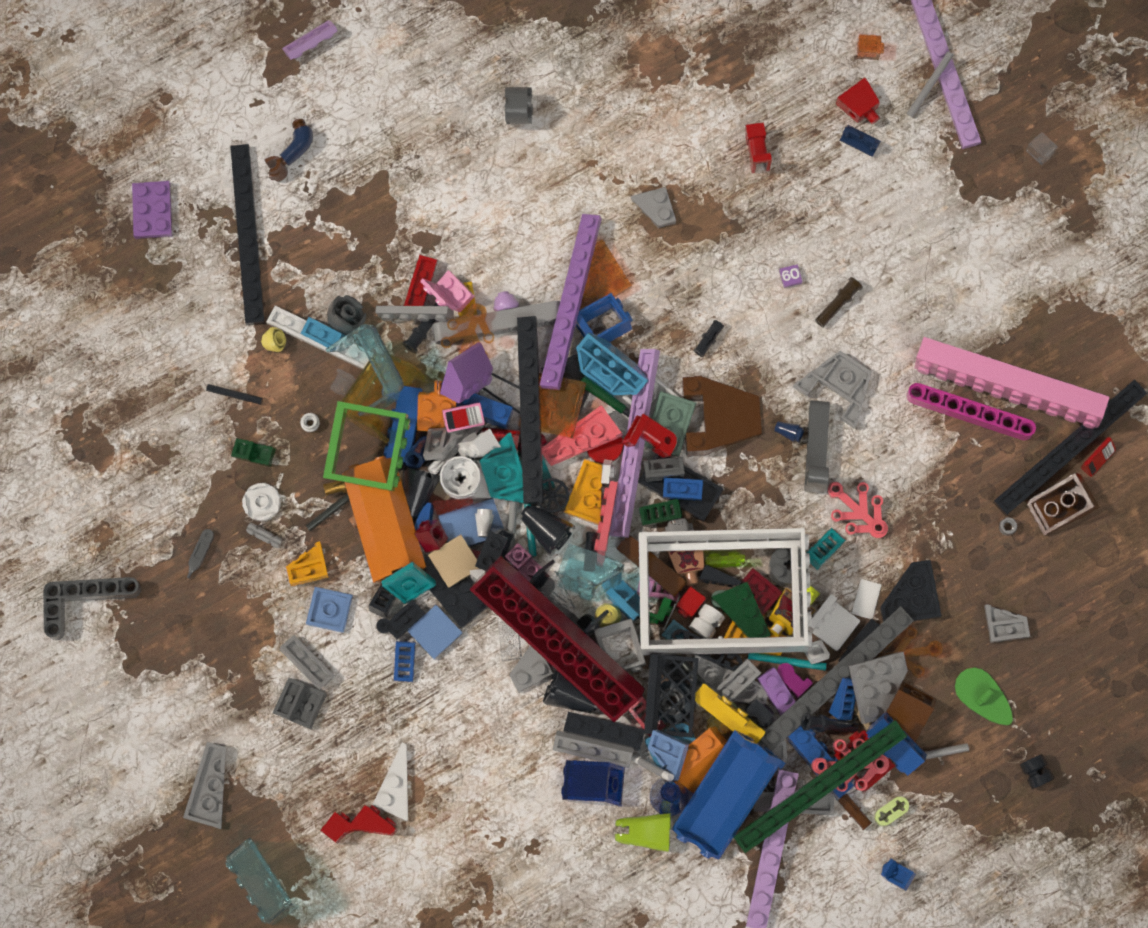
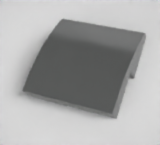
[273,678,327,730]

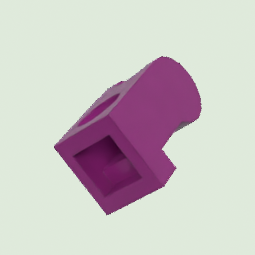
[777,663,813,699]

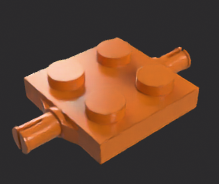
[417,380,457,431]

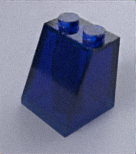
[561,760,625,807]

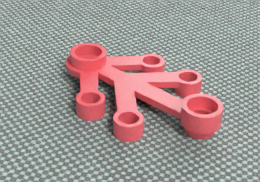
[827,482,888,538]
[811,738,889,792]

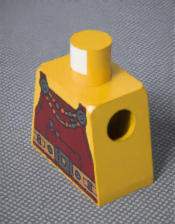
[769,588,816,637]

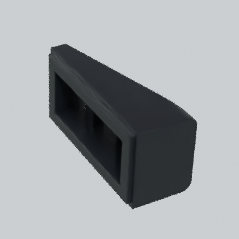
[699,565,741,588]
[369,583,396,618]

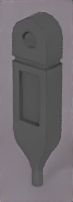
[187,529,215,579]

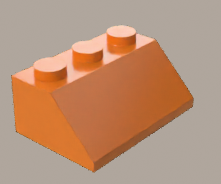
[677,727,727,794]

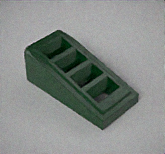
[639,499,683,527]

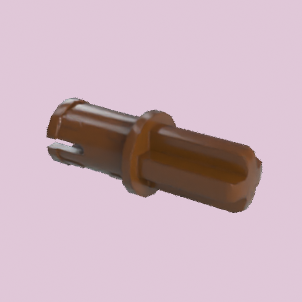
[838,794,872,830]

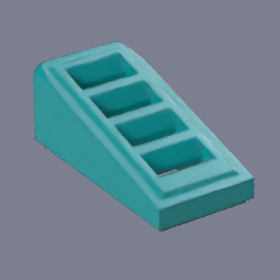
[806,528,846,570]

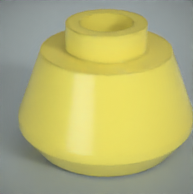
[261,327,286,352]
[595,603,621,628]

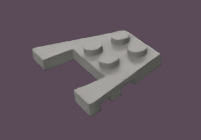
[793,351,872,429]

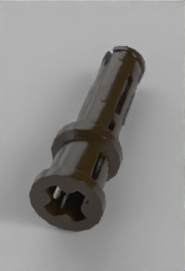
[815,277,863,328]

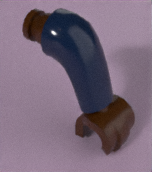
[264,119,313,182]

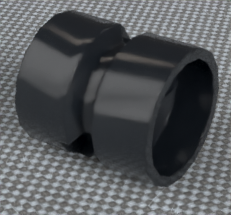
[1019,754,1055,790]

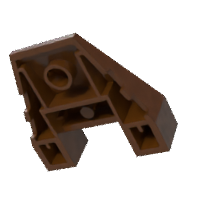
[682,376,762,457]

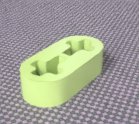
[874,797,909,826]

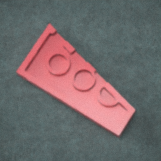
[542,405,624,466]

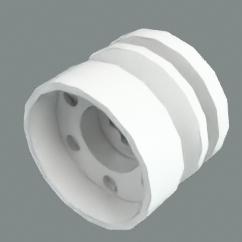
[440,456,481,500]

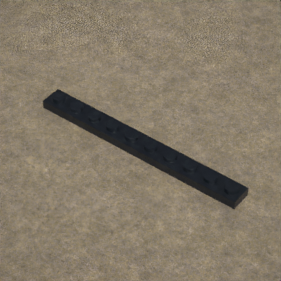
[230,144,265,326]
[517,316,544,504]
[993,379,1148,516]

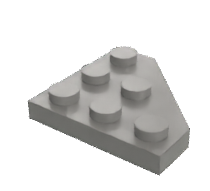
[849,652,908,724]

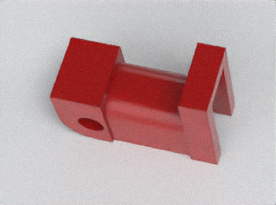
[745,122,772,173]
[622,414,677,457]

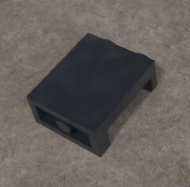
[475,526,515,571]

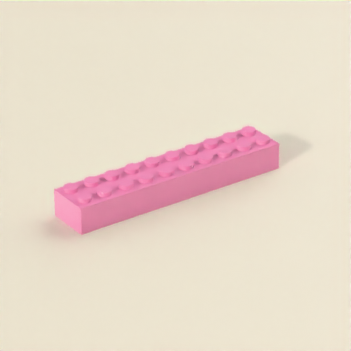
[914,337,1109,429]

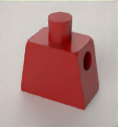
[836,77,880,125]

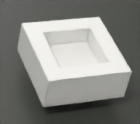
[601,459,615,484]
[804,640,830,665]

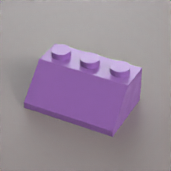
[440,342,493,404]

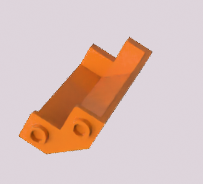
[342,456,426,583]

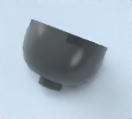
[327,295,366,334]

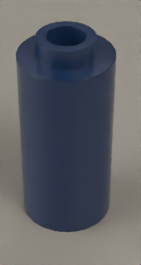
[404,436,427,469]

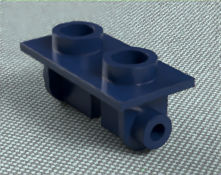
[839,125,881,157]

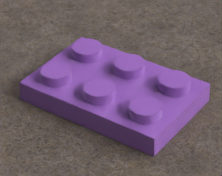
[132,181,172,239]

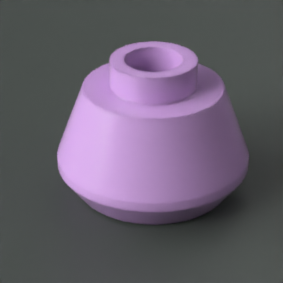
[493,291,519,312]

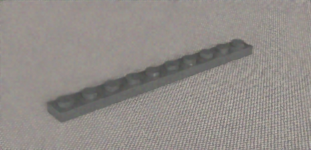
[760,606,914,751]

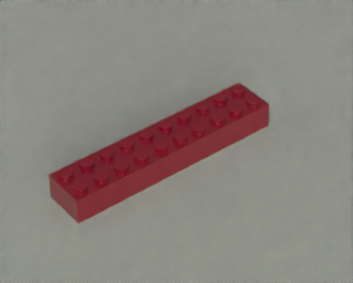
[470,556,645,722]

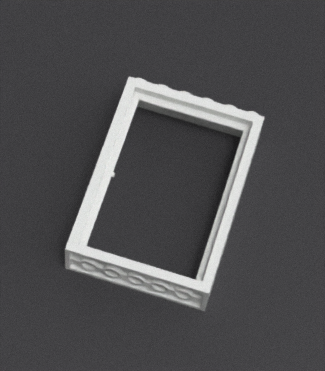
[639,528,812,655]

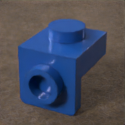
[881,858,916,891]

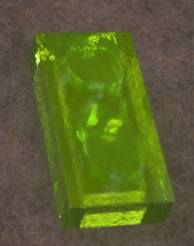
[705,552,745,568]

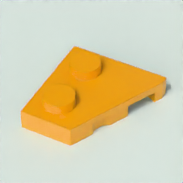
[286,541,329,587]

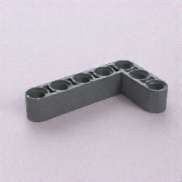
[804,400,830,493]
[43,577,142,640]

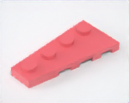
[594,481,618,567]

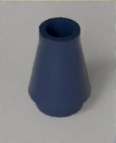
[774,421,804,442]

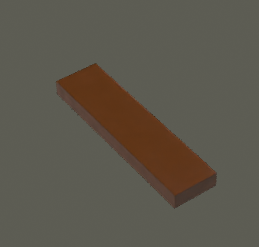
[616,534,687,597]

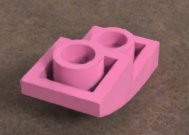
[504,543,542,581]

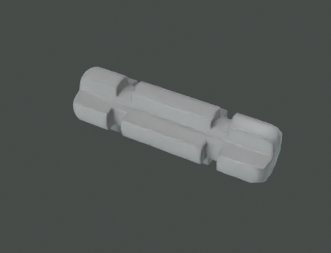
[246,523,283,548]

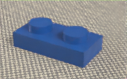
[663,478,703,501]

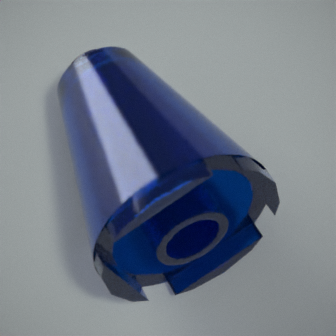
[650,778,689,816]

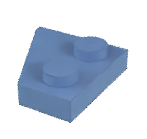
[648,730,689,781]

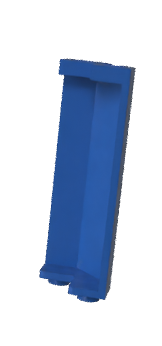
[672,730,782,860]

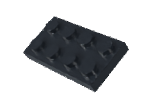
[638,453,724,522]
[422,556,488,629]

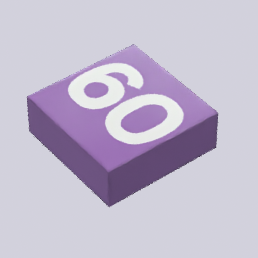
[779,264,802,288]

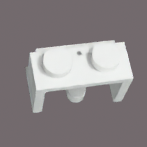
[456,429,501,458]

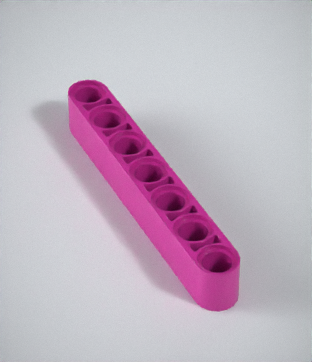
[906,383,1036,440]

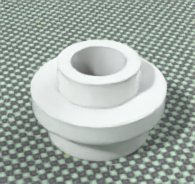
[300,413,320,432]

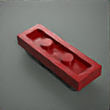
[403,255,438,306]

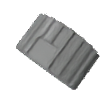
[999,517,1017,536]

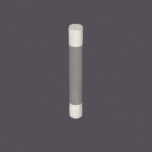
[632,754,674,782]

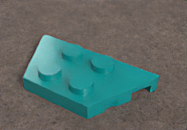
[479,432,523,503]

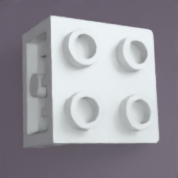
[808,594,860,651]

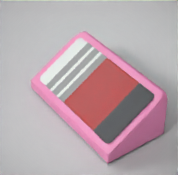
[442,402,485,432]

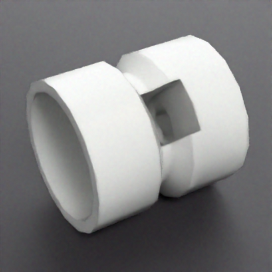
[689,604,725,639]

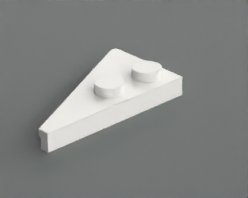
[372,742,408,821]

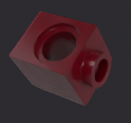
[414,519,448,552]

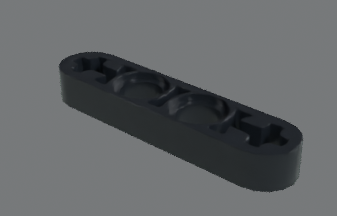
[671,629,742,671]

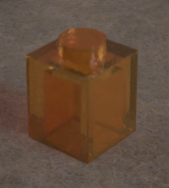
[857,34,884,60]

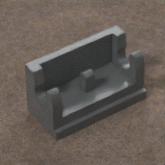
[644,457,685,482]

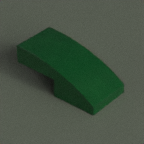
[231,438,276,467]

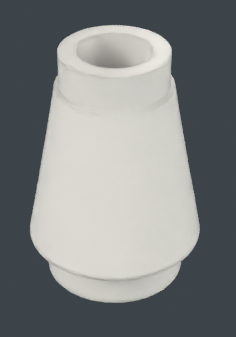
[475,509,494,537]

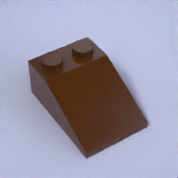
[1026,473,1100,536]

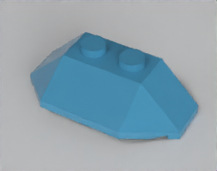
[576,332,649,395]

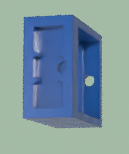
[576,293,633,342]

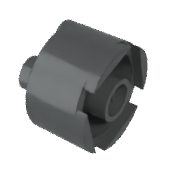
[505,87,533,125]
[768,548,808,588]

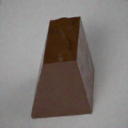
[886,681,937,742]

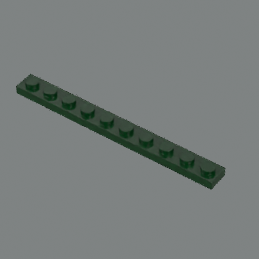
[733,720,907,853]

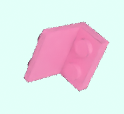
[421,270,475,312]

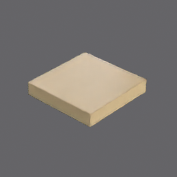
[428,535,480,588]

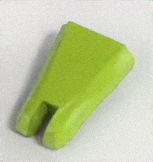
[615,813,671,852]

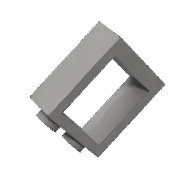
[594,619,646,673]

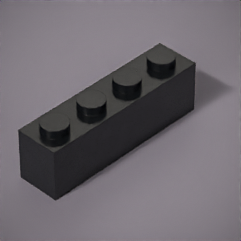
[563,711,644,751]

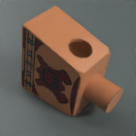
[666,550,704,586]

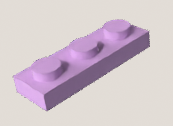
[282,20,338,59]

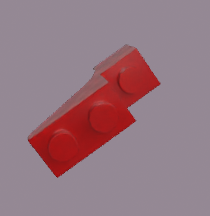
[320,805,398,844]

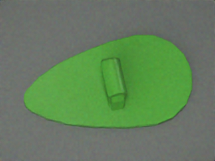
[955,668,1013,726]

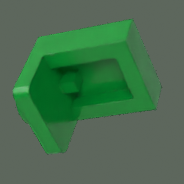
[650,597,674,625]

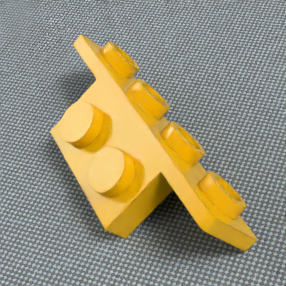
[695,684,766,744]

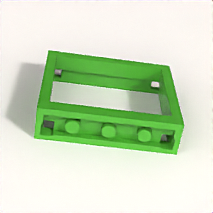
[323,401,410,491]

